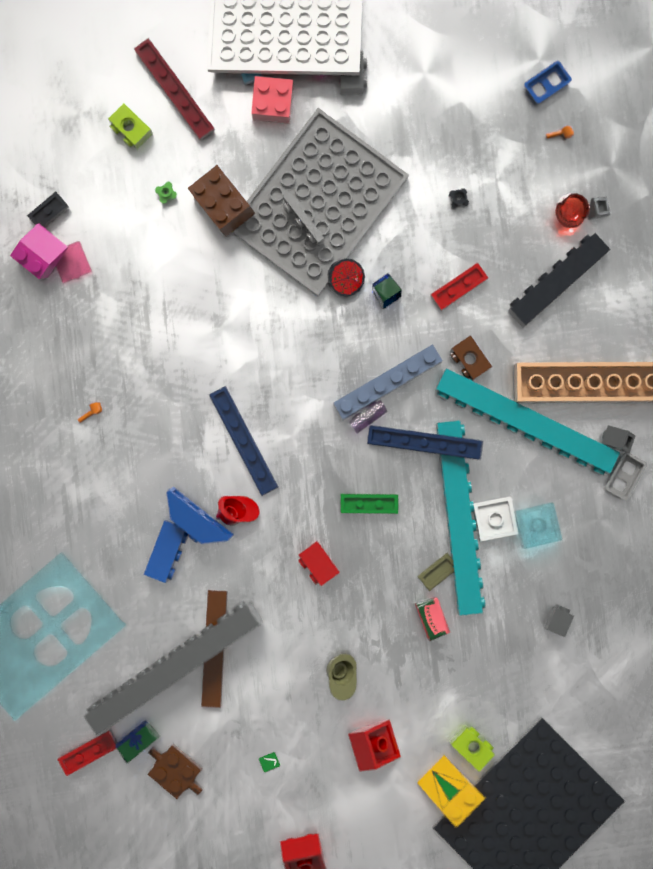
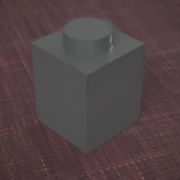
[602,425,636,453]
[544,606,574,637]

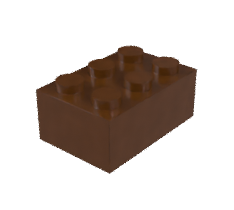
[187,165,255,237]

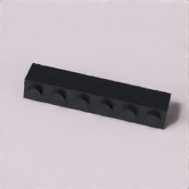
[508,233,611,328]

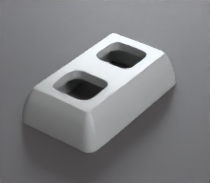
[605,452,647,501]

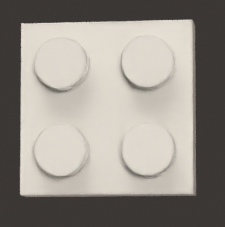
[474,496,519,541]

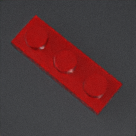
[430,263,488,311]
[57,730,119,776]

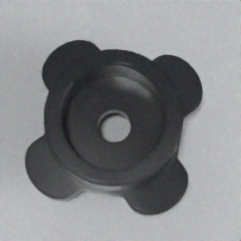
[449,188,469,209]

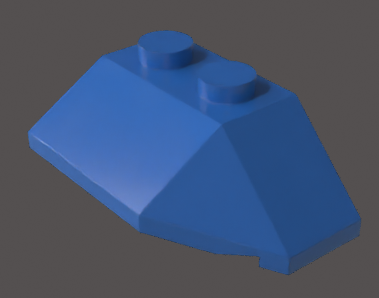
[166,486,234,544]

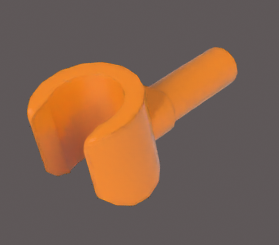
[546,126,574,139]
[78,402,102,423]

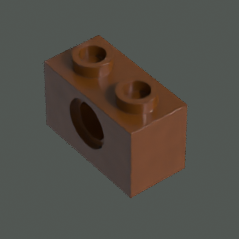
[450,335,492,381]

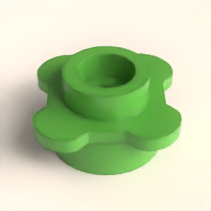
[155,181,177,204]

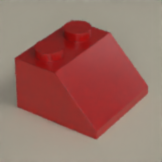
[348,719,401,772]
[280,833,326,869]

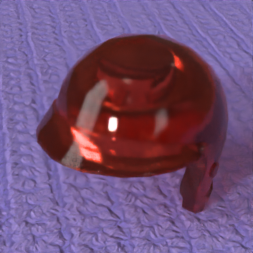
[555,193,590,228]

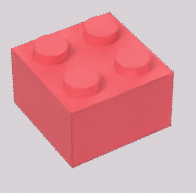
[251,76,294,123]

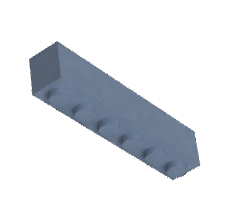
[333,344,443,420]

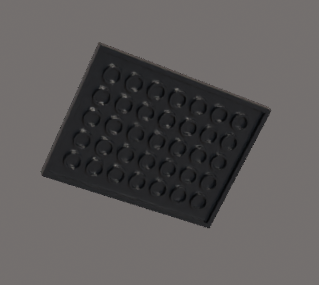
[433,717,625,869]

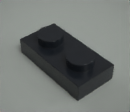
[27,191,69,228]

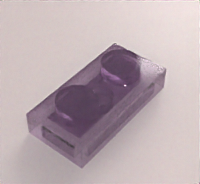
[349,400,388,434]

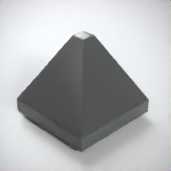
[588,197,611,220]

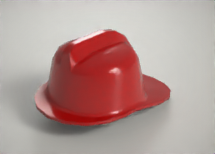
[216,496,260,526]

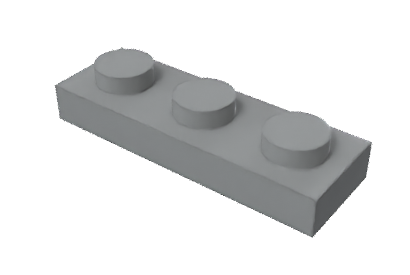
[283,192,324,246]

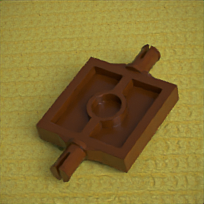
[148,743,203,799]

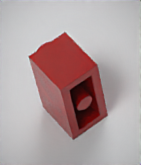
[298,541,340,586]

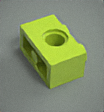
[108,103,153,150]
[449,725,495,772]

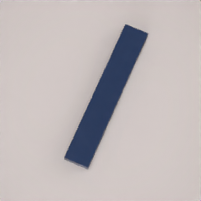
[209,386,279,496]
[367,425,484,460]

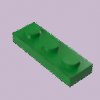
[340,494,398,514]

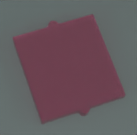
[56,241,92,283]

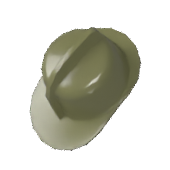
[326,654,357,701]

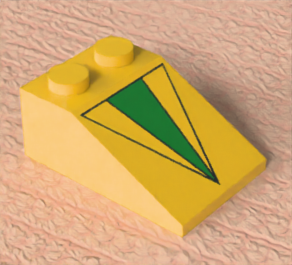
[417,755,486,827]

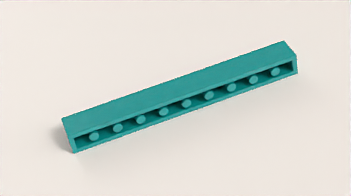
[435,368,620,475]
[436,420,486,616]

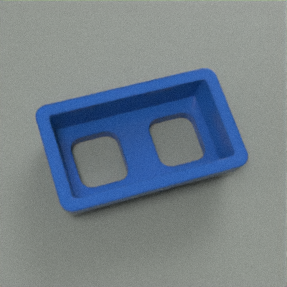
[524,61,572,104]

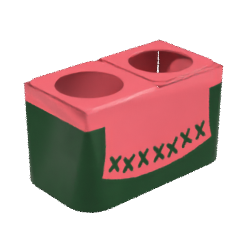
[415,597,450,641]

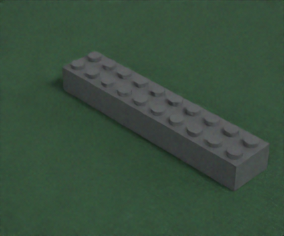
[84,601,263,736]

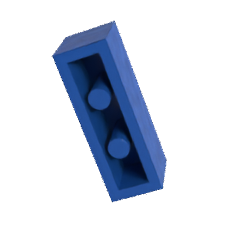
[144,520,189,583]

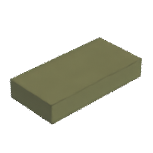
[417,553,454,592]

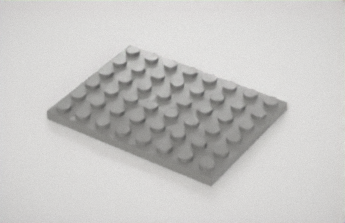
[232,108,409,296]

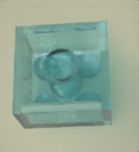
[514,502,563,549]

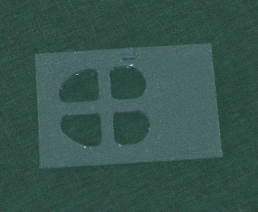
[0,552,126,721]

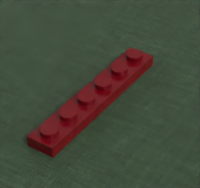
[133,38,215,141]

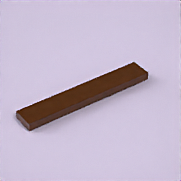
[201,590,228,708]

